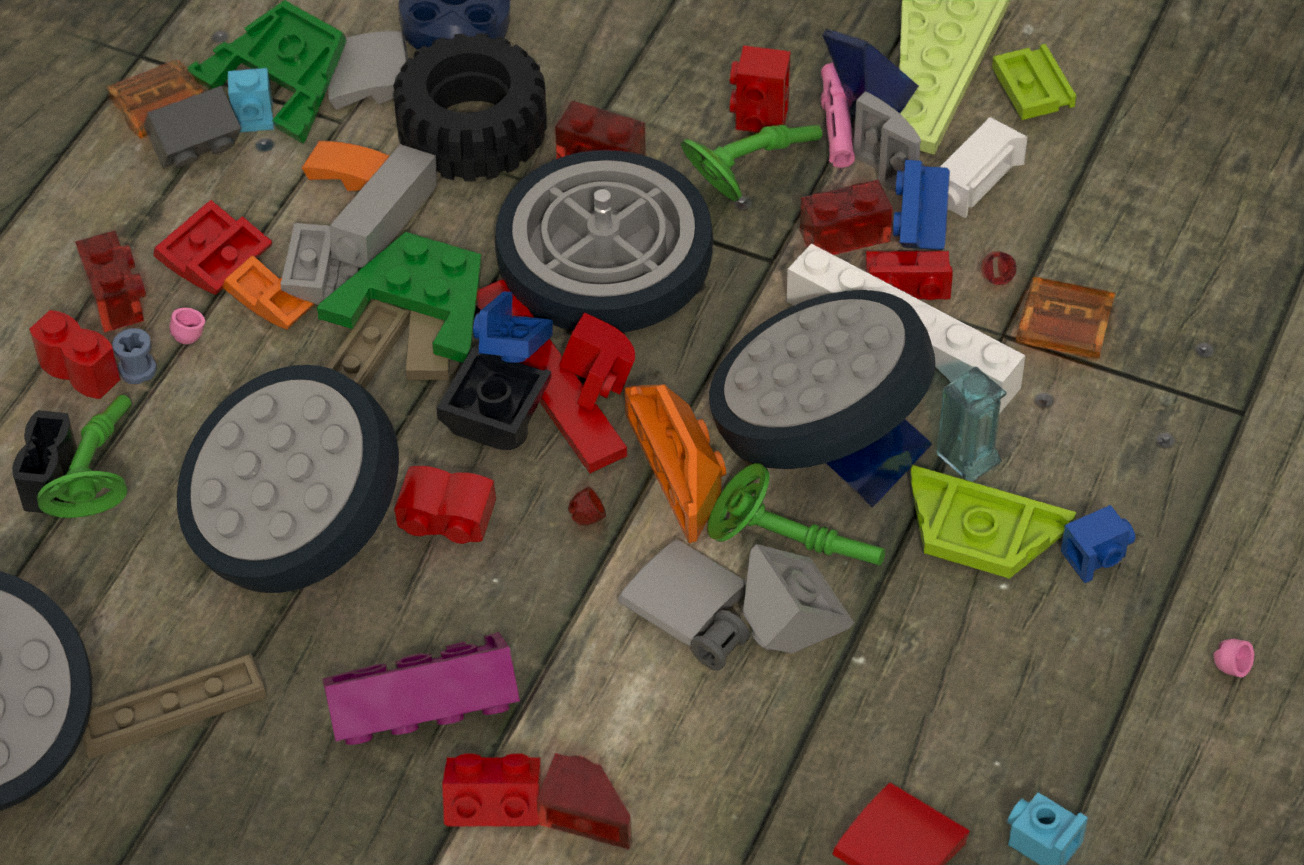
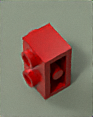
[729,45,791,133]

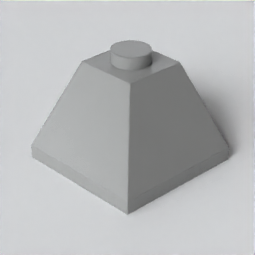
[743,544,854,654]

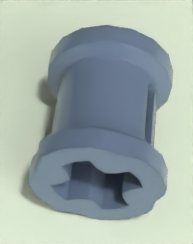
[112,328,157,384]

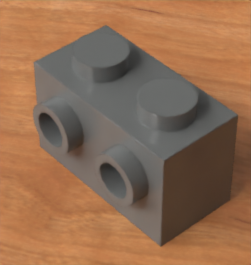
[144,86,241,168]

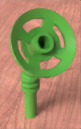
[681,125,822,201]
[37,395,131,518]
[708,463,885,566]

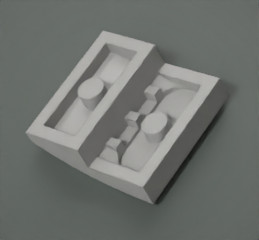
[328,31,408,110]
[854,91,921,192]
[280,223,367,312]
[618,539,747,647]

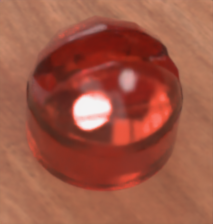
[981,251,1017,285]
[568,487,606,526]

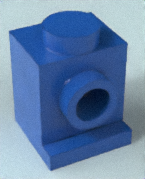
[1061,505,1135,583]

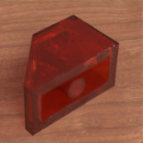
[537,753,632,850]

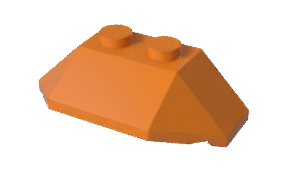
[625,384,726,543]

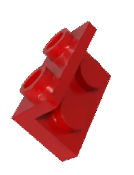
[865,251,953,300]

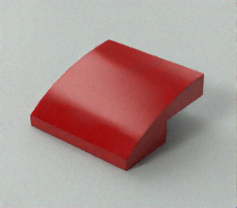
[153,200,272,295]
[832,783,970,865]

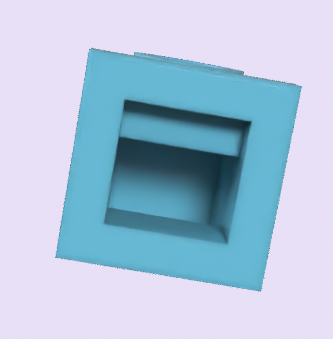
[228,68,274,132]
[1007,792,1088,865]

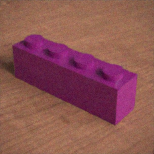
[322,632,520,745]

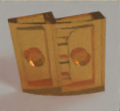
[106,59,203,139]
[1016,276,1116,359]

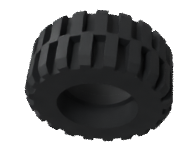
[393,33,547,182]

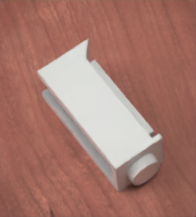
[940,117,1028,218]

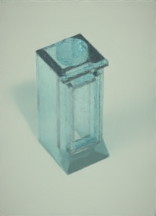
[937,366,1007,482]

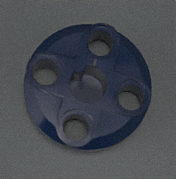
[398,0,510,50]

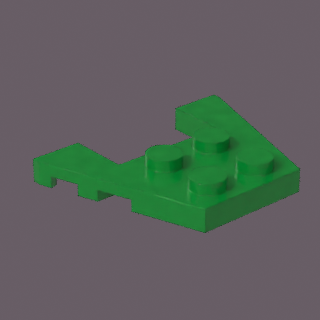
[186,0,347,144]
[317,232,482,363]

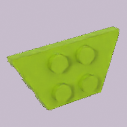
[910,465,1077,579]

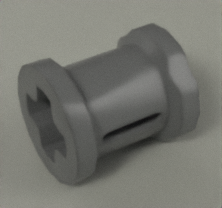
[690,610,750,671]

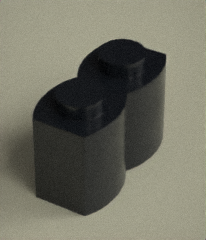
[12,410,77,513]

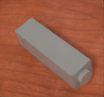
[330,144,436,268]

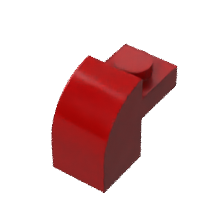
[559,312,635,411]

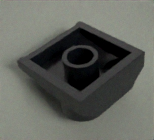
[436,346,552,450]

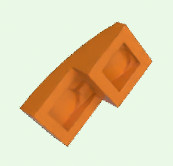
[302,141,390,191]
[222,255,315,330]

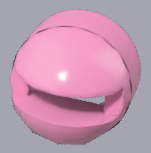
[169,308,205,344]
[1213,639,1254,677]

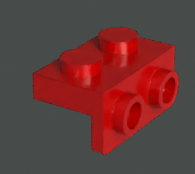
[442,753,541,826]

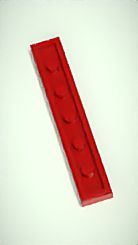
[476,279,627,474]

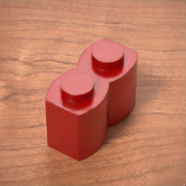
[29,310,120,399]
[394,466,496,544]

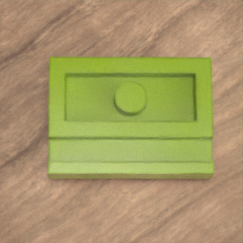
[992,43,1076,120]

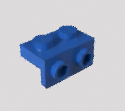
[893,160,950,250]
[473,291,553,362]

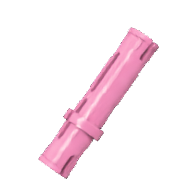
[821,62,855,168]

